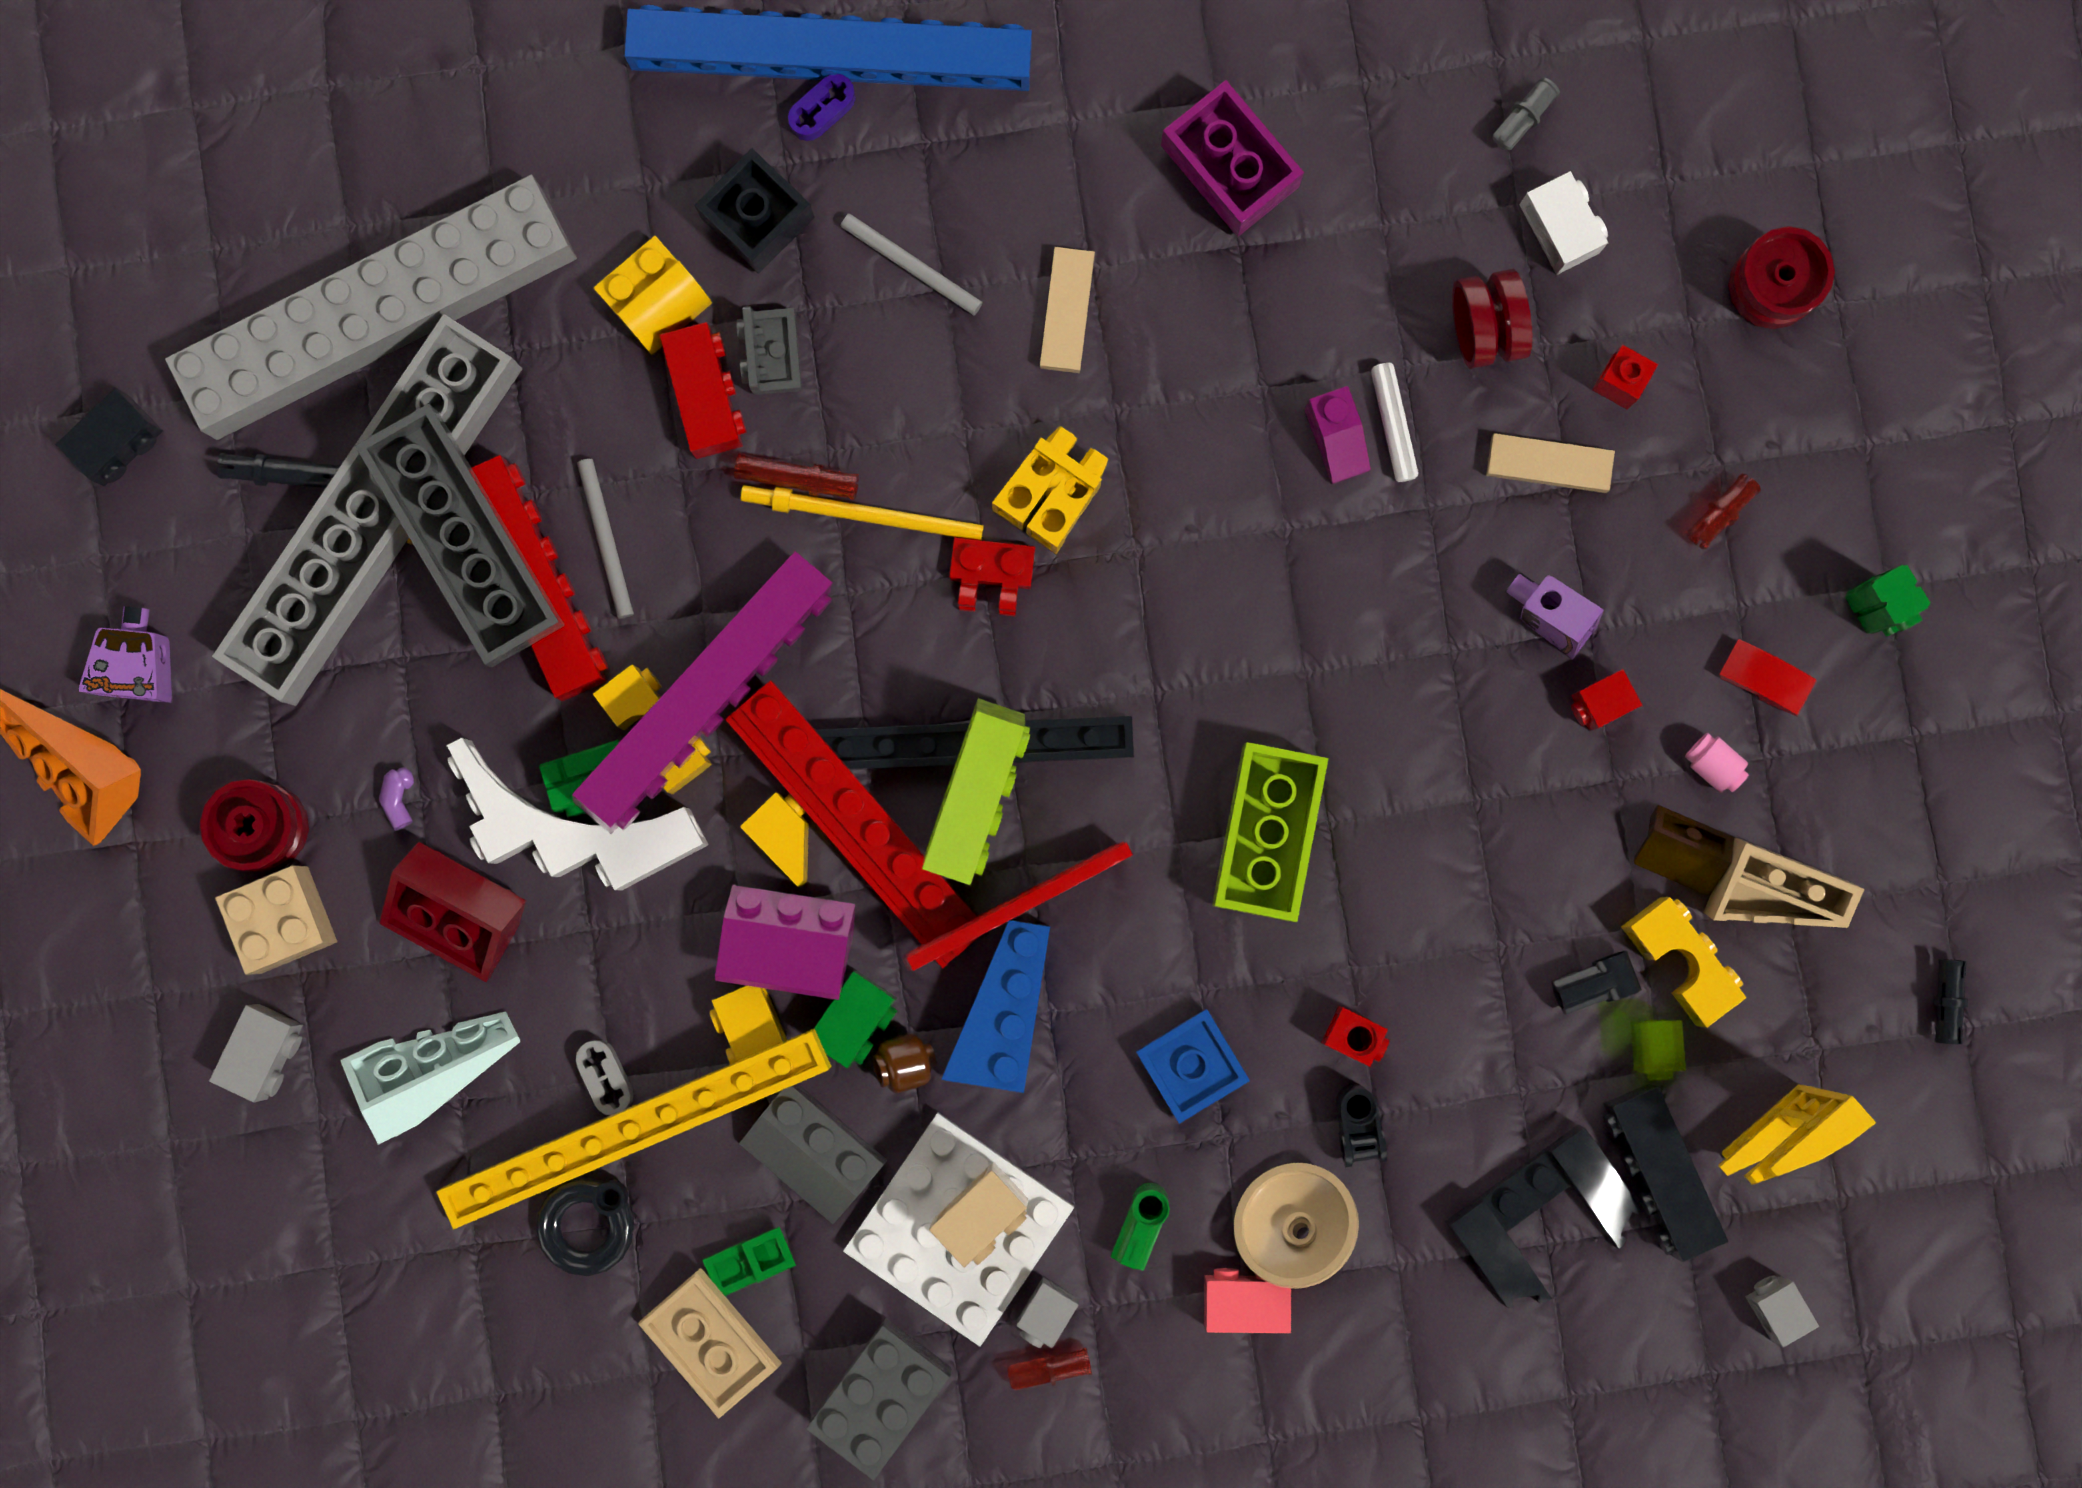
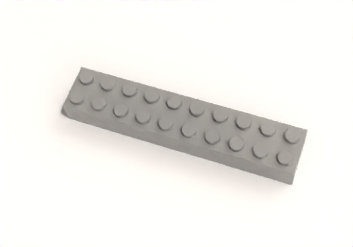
[165,174,577,440]
[212,314,522,706]

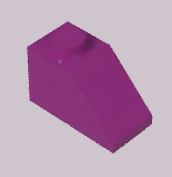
[1304,386,1371,484]

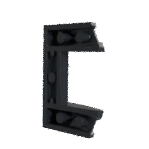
[1445,1125,1642,1308]

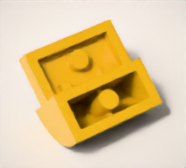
[594,235,712,355]

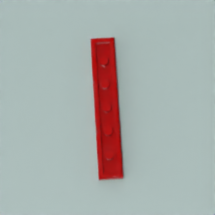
[902,841,1133,971]

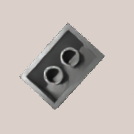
[739,1083,887,1224]

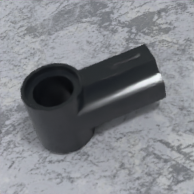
[1551,950,1642,1015]

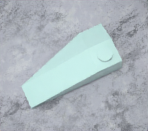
[340,1012,521,1144]

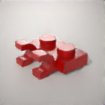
[950,537,1035,617]

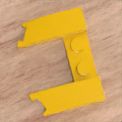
[1718,1084,1876,1185]

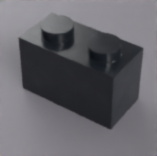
[55,388,163,486]

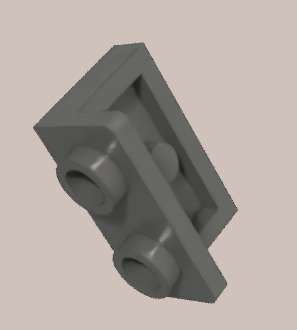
[737,306,802,395]

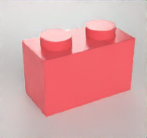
[1204,1268,1291,1333]

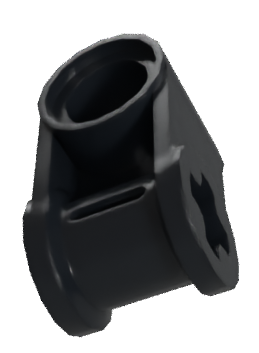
[1336,1084,1387,1168]

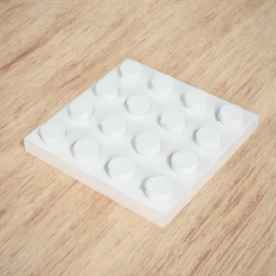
[843,1112,1074,1347]

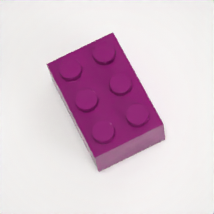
[1161,80,1304,237]

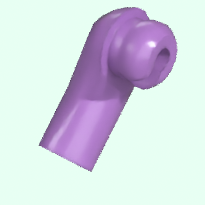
[379,767,414,831]

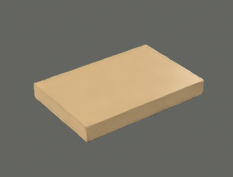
[638,1268,782,1419]

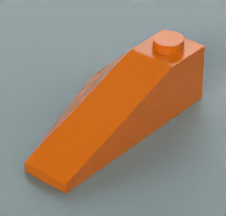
[0,689,141,846]

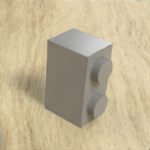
[209,1004,303,1102]

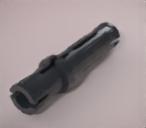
[217,453,341,488]

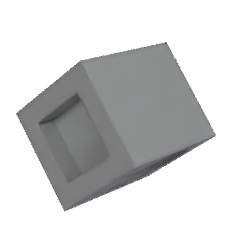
[1745,1275,1819,1347]
[1016,1277,1079,1348]

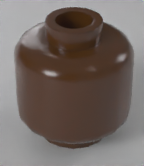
[872,1033,937,1094]

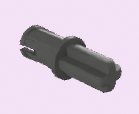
[1493,77,1560,150]

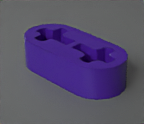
[788,74,856,141]

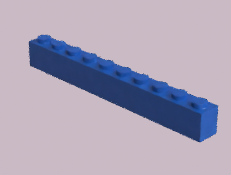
[625,5,1032,91]

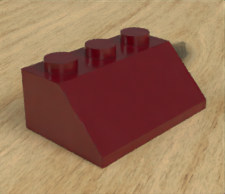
[379,842,526,982]

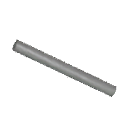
[841,213,983,316]
[577,459,634,619]

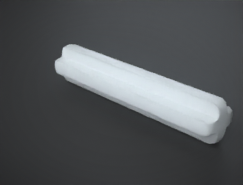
[1371,363,1418,482]

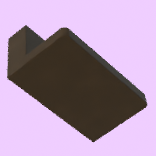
[1634,805,1734,895]

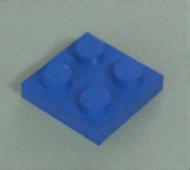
[1136,1009,1250,1124]

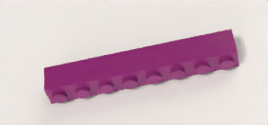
[572,551,833,834]

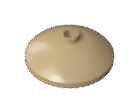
[1234,1163,1359,1289]

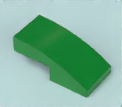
[702,1226,796,1296]

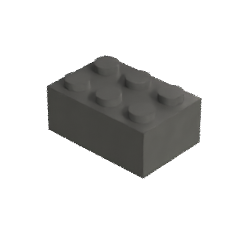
[806,1318,952,1481]

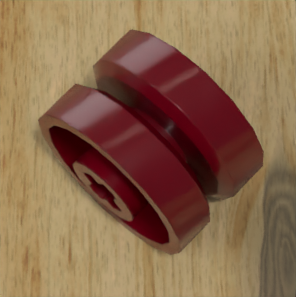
[1728,226,1835,329]
[1452,269,1533,369]
[200,779,309,872]

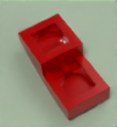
[1719,639,1817,717]

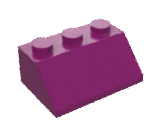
[715,885,855,1000]

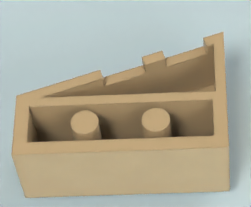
[1703,837,1864,928]

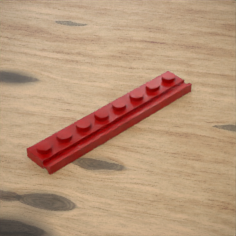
[725,680,980,969]

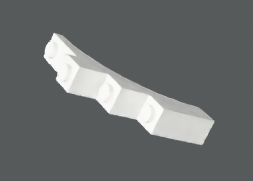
[447,738,709,891]

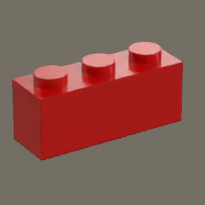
[660,322,747,459]

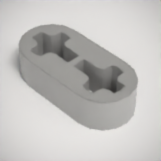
[576,1040,634,1115]

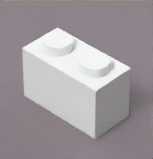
[1519,171,1608,275]

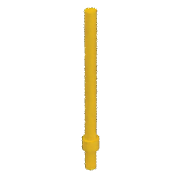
[741,485,984,540]

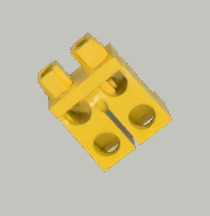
[992,426,1108,554]

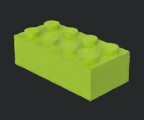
[922,698,1030,885]
[1212,742,1329,922]

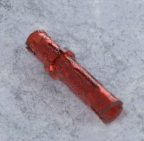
[734,453,859,500]

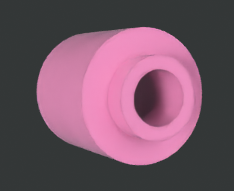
[1685,733,1749,793]

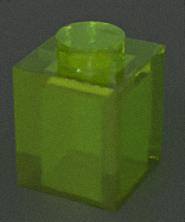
[1630,1019,1686,1080]

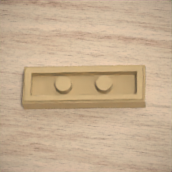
[1040,247,1095,373]
[1486,433,1615,493]

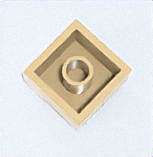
[215,866,337,975]
[929,1162,1028,1268]

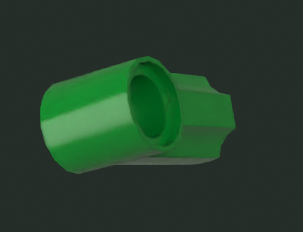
[1110,1183,1170,1271]

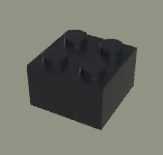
[694,148,815,274]

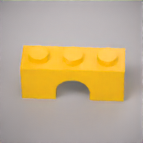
[593,664,712,794]
[1621,897,1747,1028]

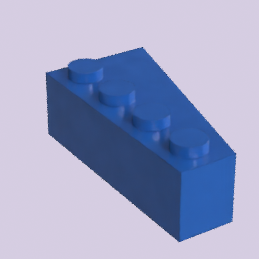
[941,920,1050,1093]

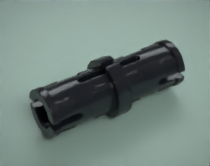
[1933,959,1968,1045]

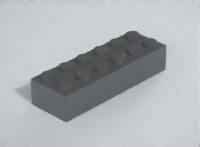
[355,404,565,667]

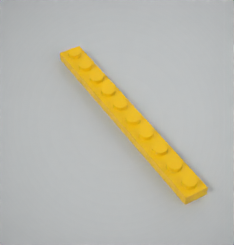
[437,1028,832,1229]

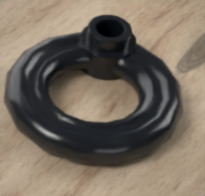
[536,1177,634,1276]

